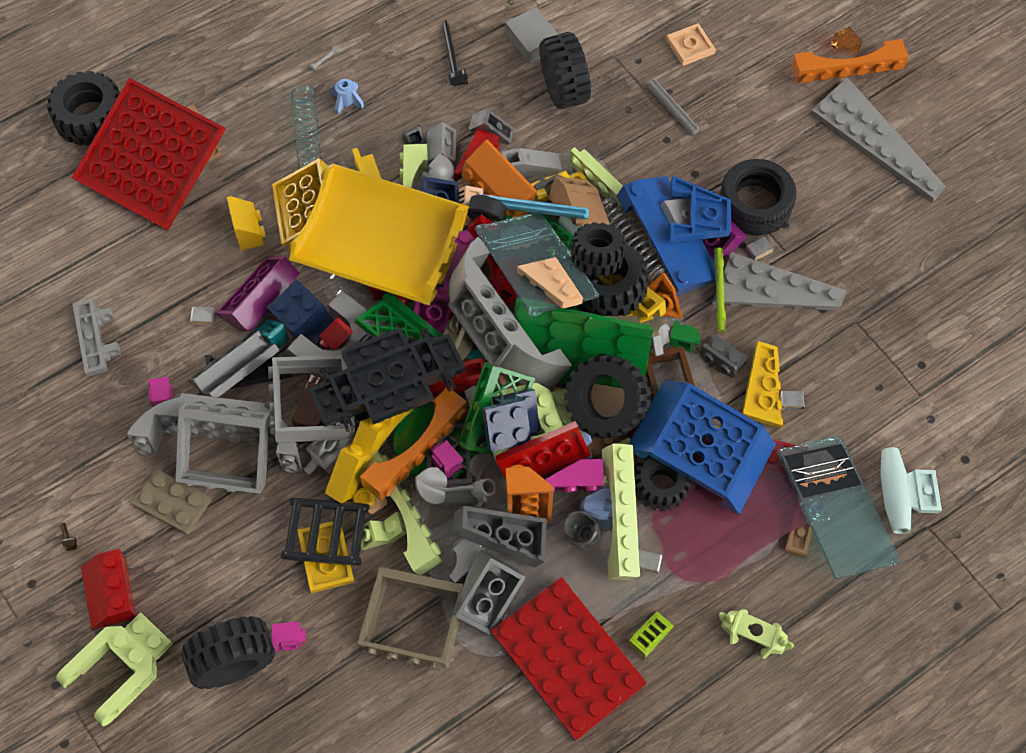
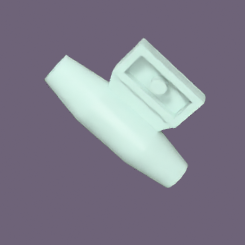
[880,447,942,534]

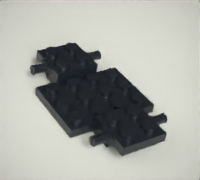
[309,328,466,432]

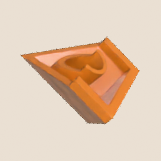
[648,273,683,318]

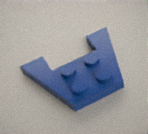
[669,175,731,243]

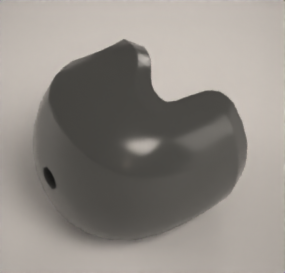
[564,511,602,550]

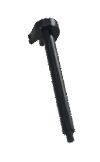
[443,20,468,86]

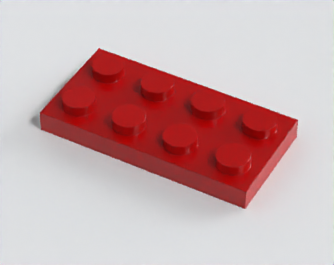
[495,421,591,479]

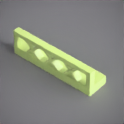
[570,147,624,213]

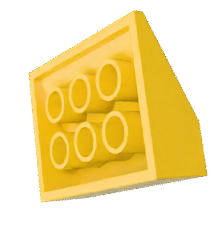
[272,158,328,246]

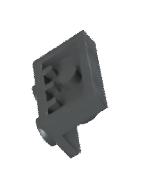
[700,334,748,378]

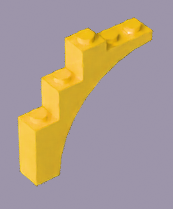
[325,409,413,504]

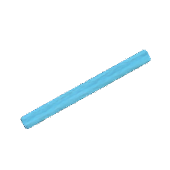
[481,194,589,220]

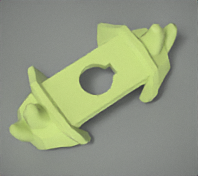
[719,609,794,659]

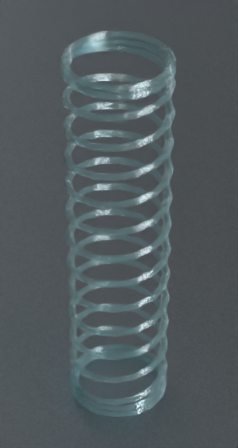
[291,86,322,169]

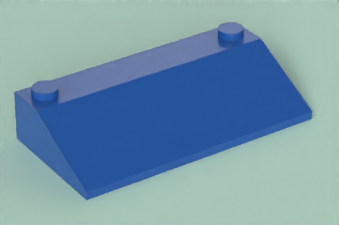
[616,176,715,297]

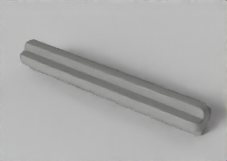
[647,79,699,136]

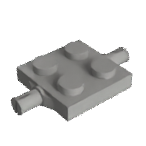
[303,416,360,475]

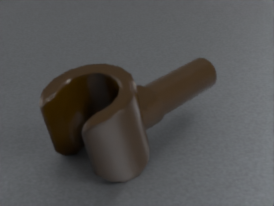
[60,523,77,551]

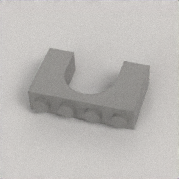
[287,291,380,377]

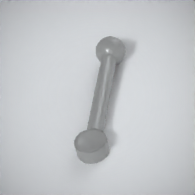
[310,45,340,71]

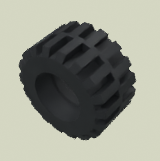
[571,222,626,276]
[635,455,690,512]

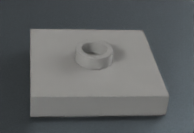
[660,198,690,225]

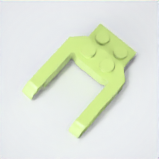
[490,382,579,461]
[56,613,173,726]

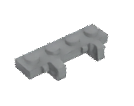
[72,298,121,376]

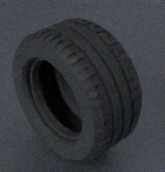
[719,159,797,235]

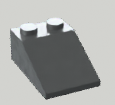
[454,549,526,635]

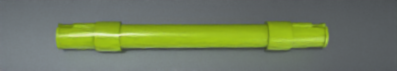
[714,248,726,333]

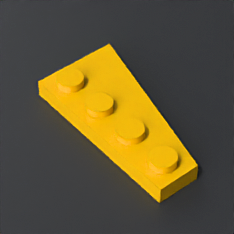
[742,341,783,429]

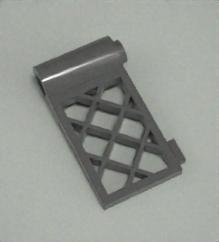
[425,423,478,508]

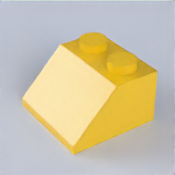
[227,196,266,251]

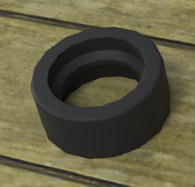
[467,195,507,226]

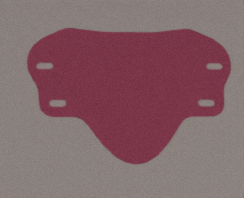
[651,439,826,582]

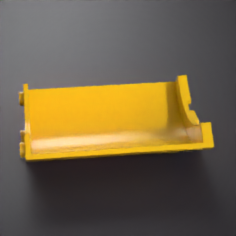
[288,163,469,305]

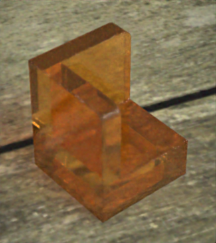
[831,26,862,54]

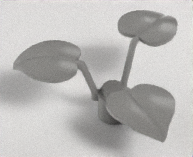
[415,453,500,510]

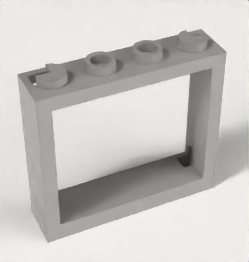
[268,355,355,442]
[176,402,270,495]

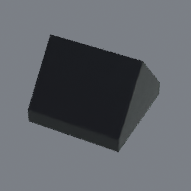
[402,125,427,145]

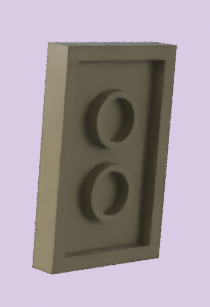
[132,469,212,536]

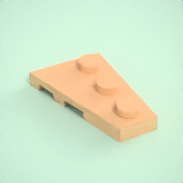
[517,257,583,309]

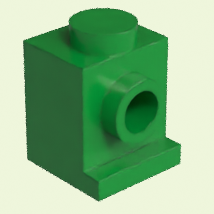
[669,320,701,353]

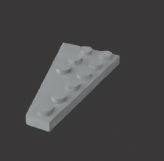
[712,252,847,311]

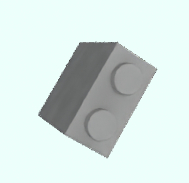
[505,7,558,64]

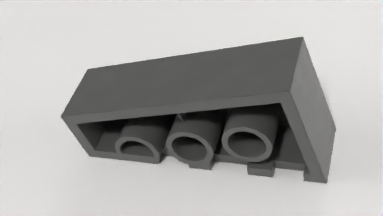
[453,506,547,568]

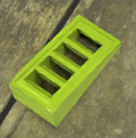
[628,612,674,659]

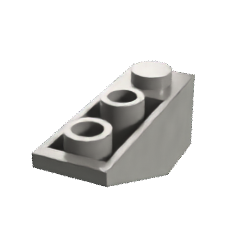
[501,148,562,177]

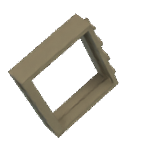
[358,567,464,670]

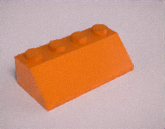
[461,140,538,219]
[506,465,554,523]

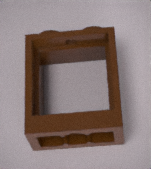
[645,347,695,401]

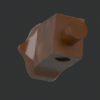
[291,375,324,445]

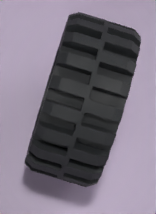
[539,32,591,109]
[47,71,120,145]
[567,244,648,316]
[564,356,651,438]
[181,616,275,689]

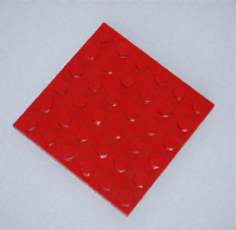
[71,78,226,230]

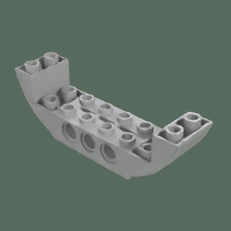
[448,237,572,390]
[127,393,303,473]

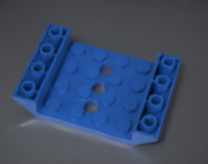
[628,380,776,516]

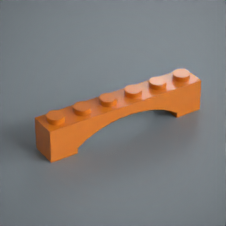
[791,39,909,83]
[360,388,468,501]

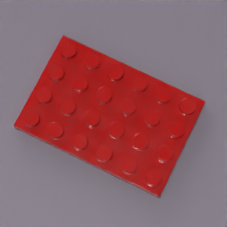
[491,577,647,742]

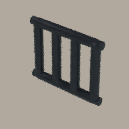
[280,498,370,566]

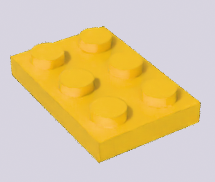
[297,521,355,593]

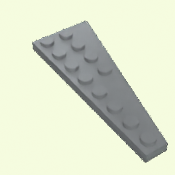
[811,78,946,202]

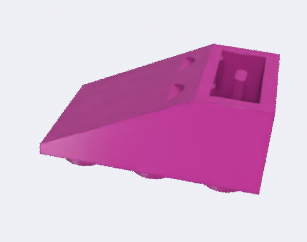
[545,459,604,493]

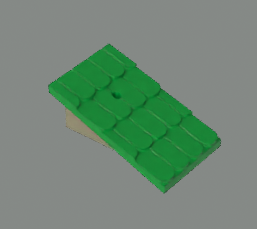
[514,298,653,389]

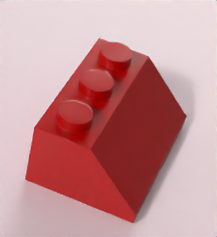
[81,549,136,630]

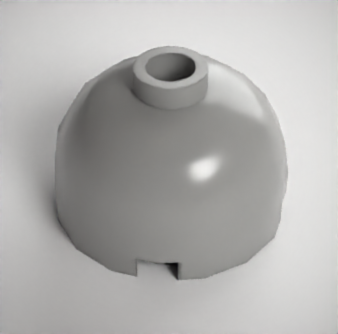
[418,153,454,181]

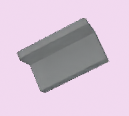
[427,122,456,164]

